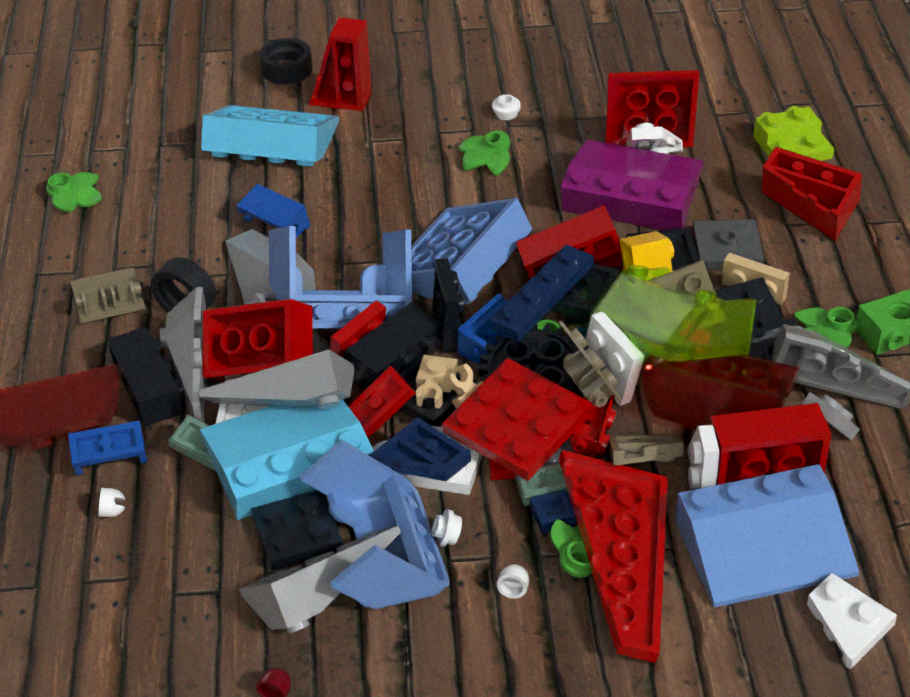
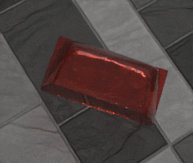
[642,335,799,429]
[0,364,119,451]

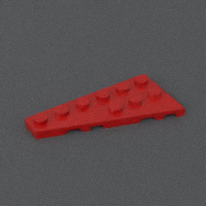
[558,450,668,663]

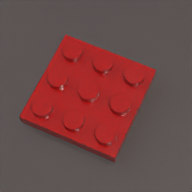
[442,358,593,481]

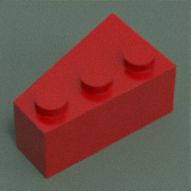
[309,17,372,111]
[762,147,863,241]
[516,205,624,279]

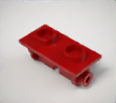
[570,394,616,458]

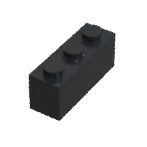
[344,302,442,391]
[107,327,186,427]

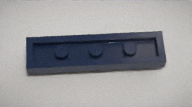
[490,244,594,342]

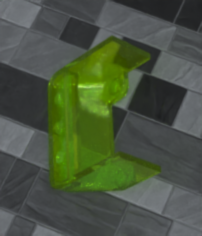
[588,265,756,361]

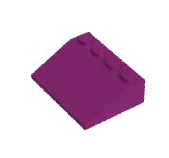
[561,139,704,230]

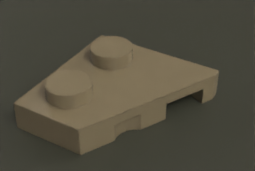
[608,434,683,465]

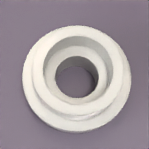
[492,94,521,120]
[432,509,462,547]

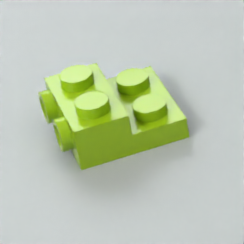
[753,106,834,161]

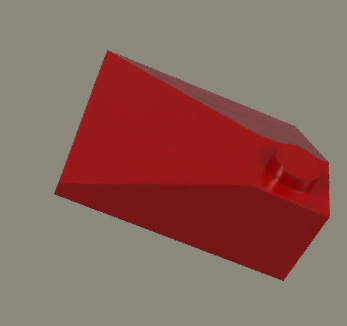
[605,70,700,147]

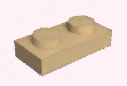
[721,253,790,305]

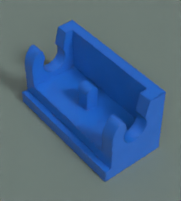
[236,184,311,238]
[457,293,508,365]
[68,421,148,476]

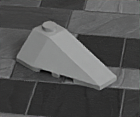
[769,324,910,410]
[239,526,401,633]

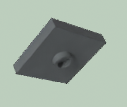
[692,219,765,270]

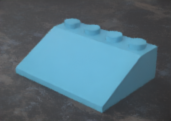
[201,105,339,166]
[200,399,374,520]

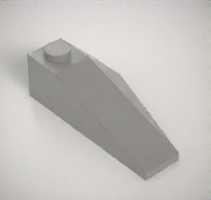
[225,229,316,305]
[160,287,208,422]
[199,349,354,409]

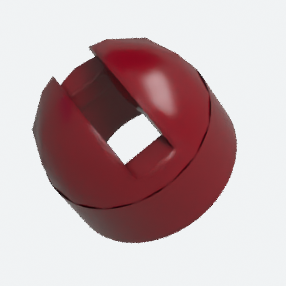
[256,668,291,697]

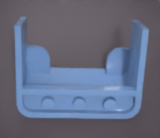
[269,226,412,329]
[300,439,450,609]

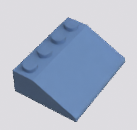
[411,198,532,304]
[675,464,859,607]

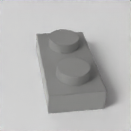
[801,392,860,441]

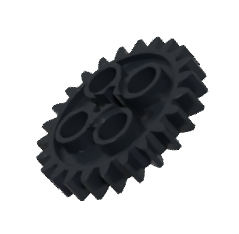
[478,323,584,398]

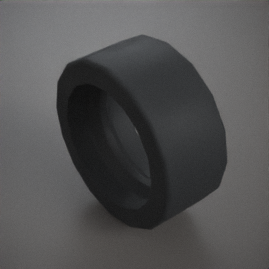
[259,38,313,85]
[151,257,216,313]

